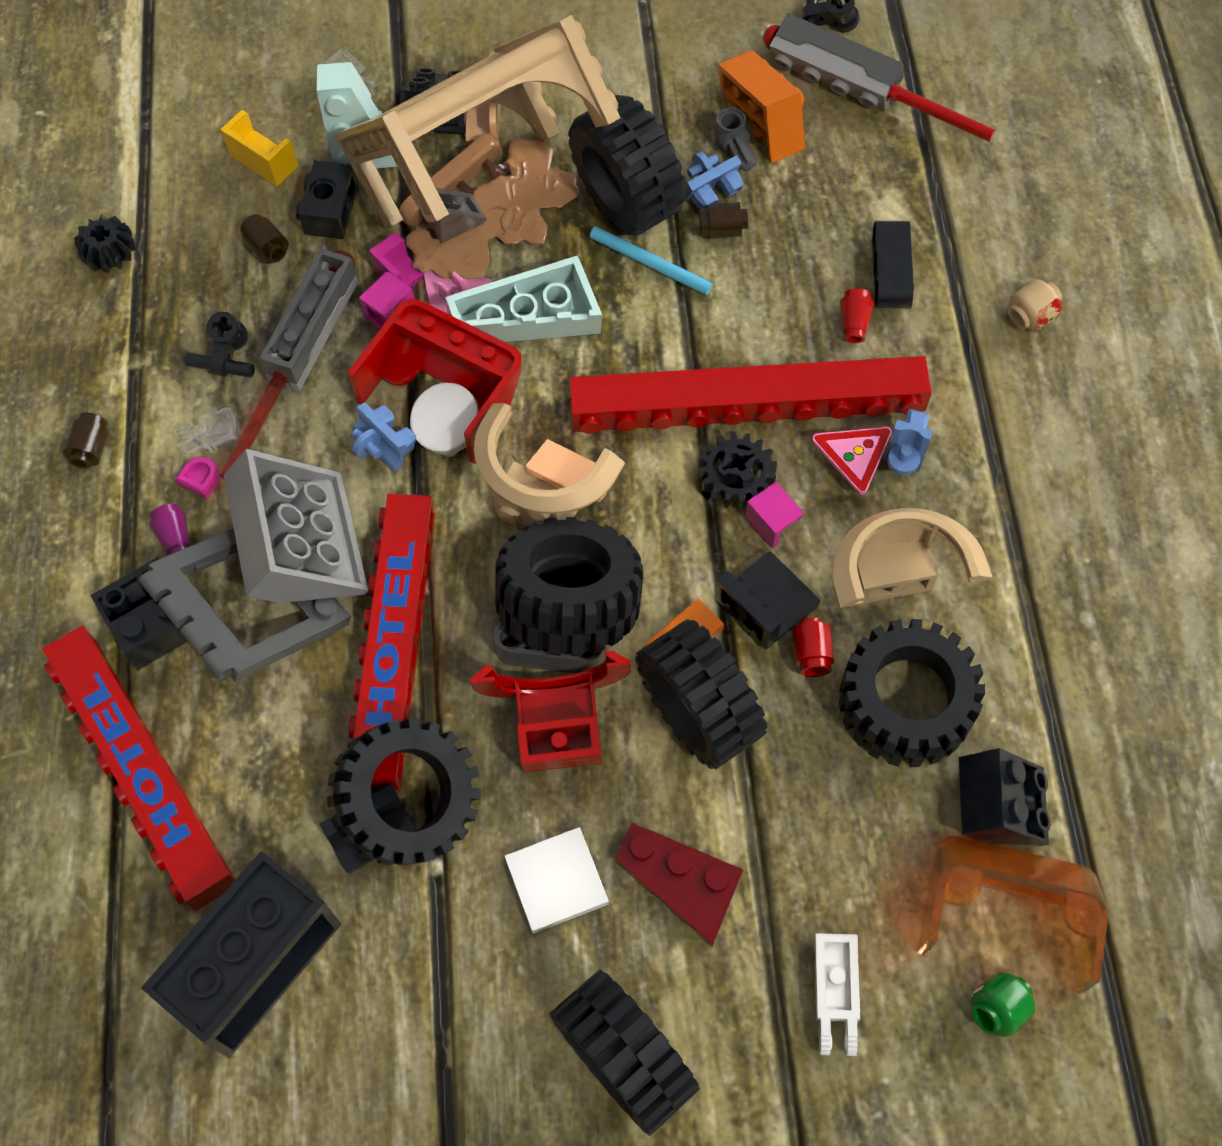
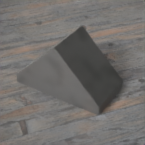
[428,188,487,243]

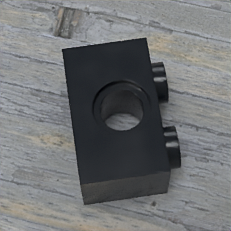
[296,160,358,239]

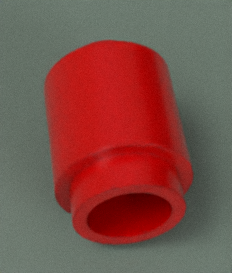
[792,618,834,677]

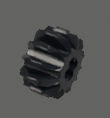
[74,214,136,274]

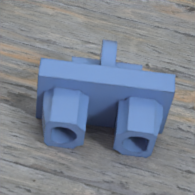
[684,152,744,209]
[351,403,416,471]
[885,409,933,475]

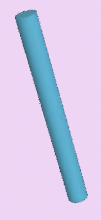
[590,226,713,296]

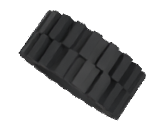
[635,619,768,770]
[839,619,985,768]
[327,718,481,865]
[549,969,700,1136]

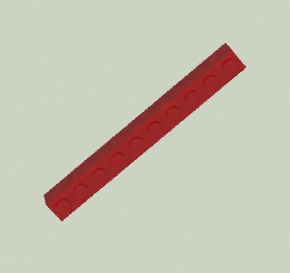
[570,356,932,434]

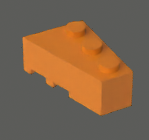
[718,50,805,163]

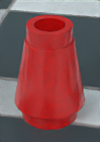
[840,288,874,343]

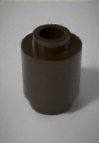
[699,202,748,239]
[240,214,289,264]
[63,412,109,469]

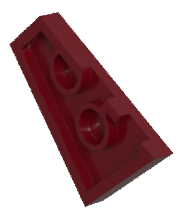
[616,823,743,947]

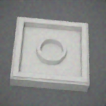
[505,827,609,934]

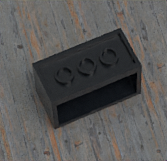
[141,851,342,1059]

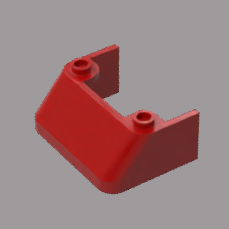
[347,299,522,464]

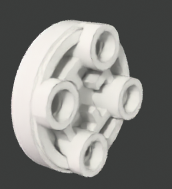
[410,383,480,457]

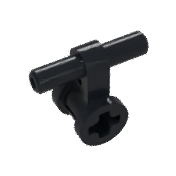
[802,0,860,33]
[185,312,255,378]

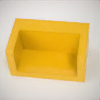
[220,110,299,186]

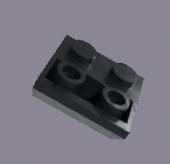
[90,557,187,671]
[959,748,1051,846]

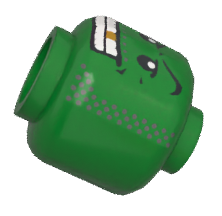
[971,972,1035,1037]

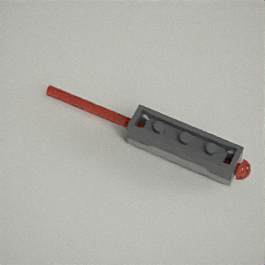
[220,248,358,480]

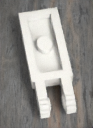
[814,933,860,1056]

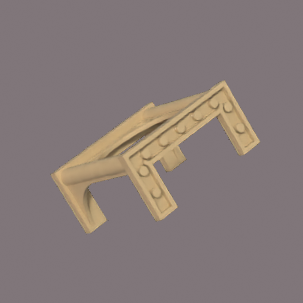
[335,15,620,227]

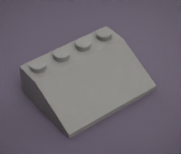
[224,449,369,603]

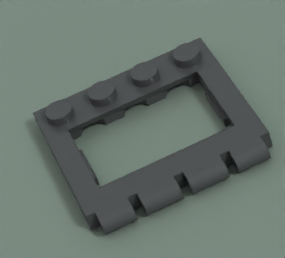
[139,528,351,682]

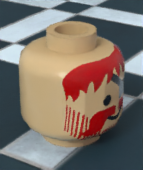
[1008,279,1062,332]

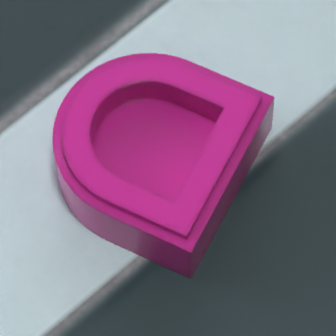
[174,457,220,500]

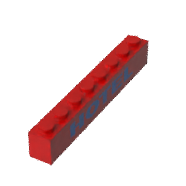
[348,494,436,792]
[42,625,236,911]

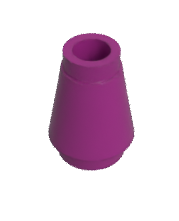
[149,504,190,555]

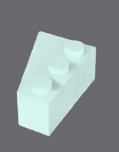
[316,62,397,168]

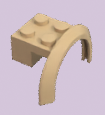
[474,403,625,526]
[832,508,993,608]

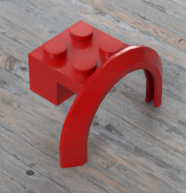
[470,651,631,773]

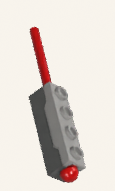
[763,13,996,142]

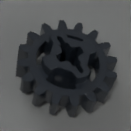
[698,432,777,509]

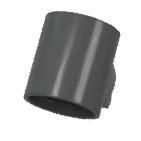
[715,107,757,171]

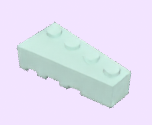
[445,255,602,342]

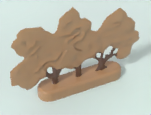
[399,133,579,279]

